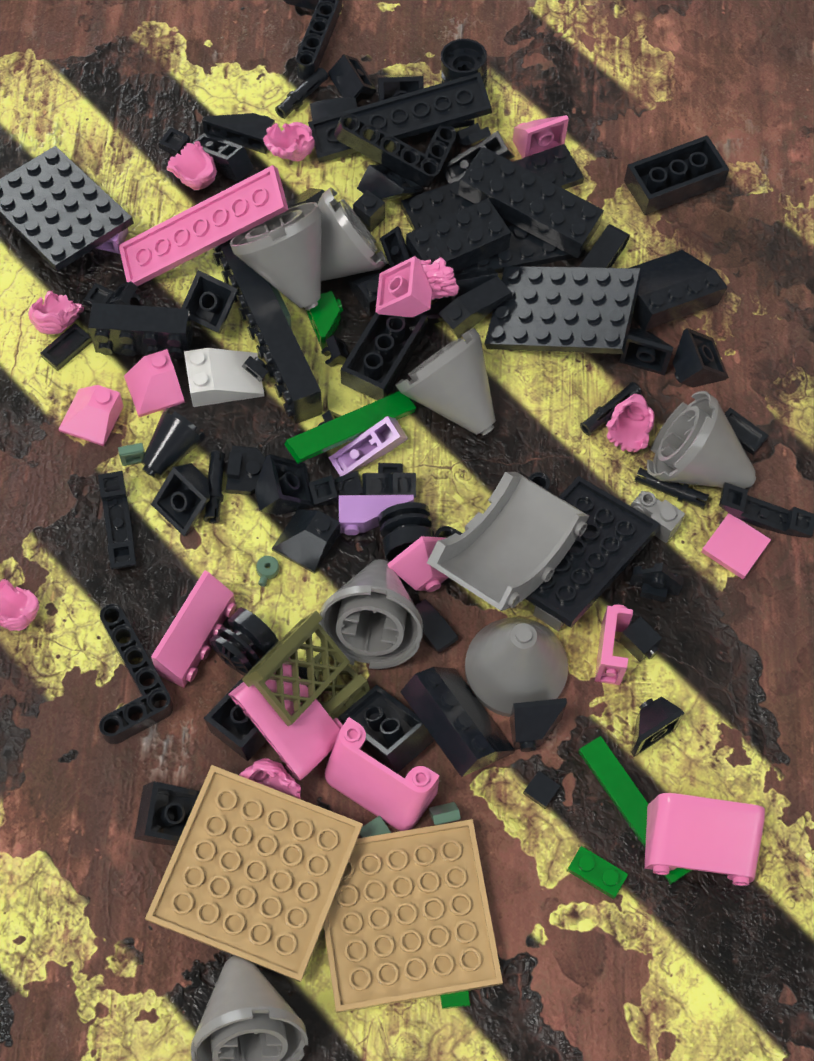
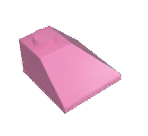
[513,115,569,158]
[375,256,432,317]
[124,349,185,417]
[59,385,124,446]
[387,536,448,592]

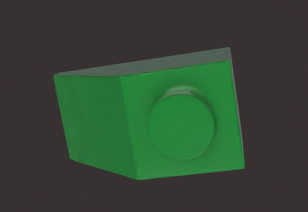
[306,291,343,349]

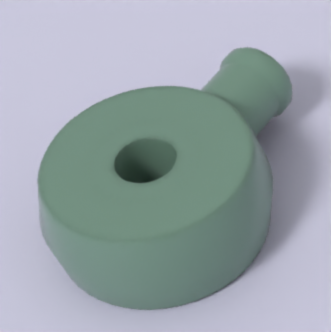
[256,556,280,587]

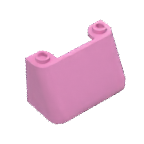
[228,658,343,781]
[325,718,440,831]
[644,793,765,886]

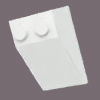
[184,348,264,407]

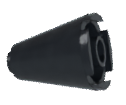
[141,408,206,478]

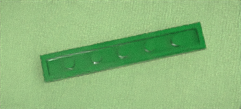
[284,391,416,464]
[578,736,692,885]

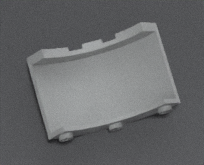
[427,472,589,611]

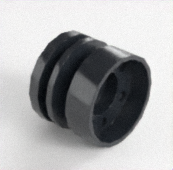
[441,39,487,88]
[378,502,435,562]
[209,607,279,675]

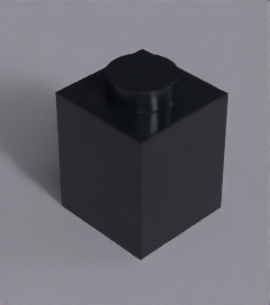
[353,190,385,233]
[619,616,662,662]

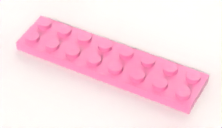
[119,165,289,286]

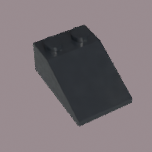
[338,685,434,773]
[134,781,200,846]

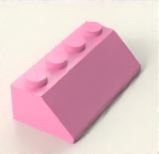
[151,570,236,688]

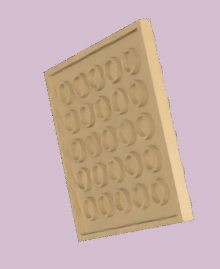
[145,765,363,982]
[324,819,503,1013]

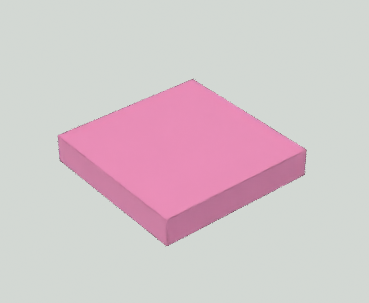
[701,513,771,579]

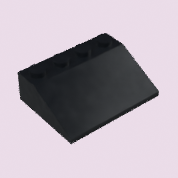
[630,250,728,331]
[400,667,515,777]

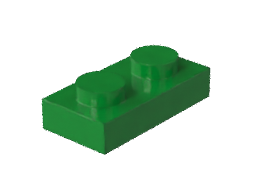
[567,846,628,899]

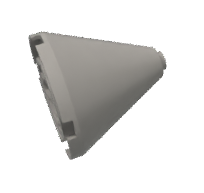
[317,187,387,282]
[230,202,322,310]
[395,328,496,436]
[647,391,756,489]
[319,559,423,669]
[465,617,568,717]
[191,956,308,1061]

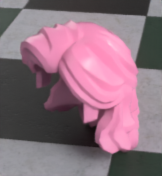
[263,122,315,162]
[167,141,217,190]
[419,257,459,300]
[28,291,84,334]
[606,394,655,452]
[0,579,39,631]
[239,758,301,799]

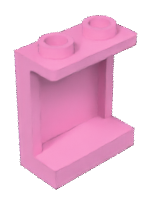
[595,605,633,685]

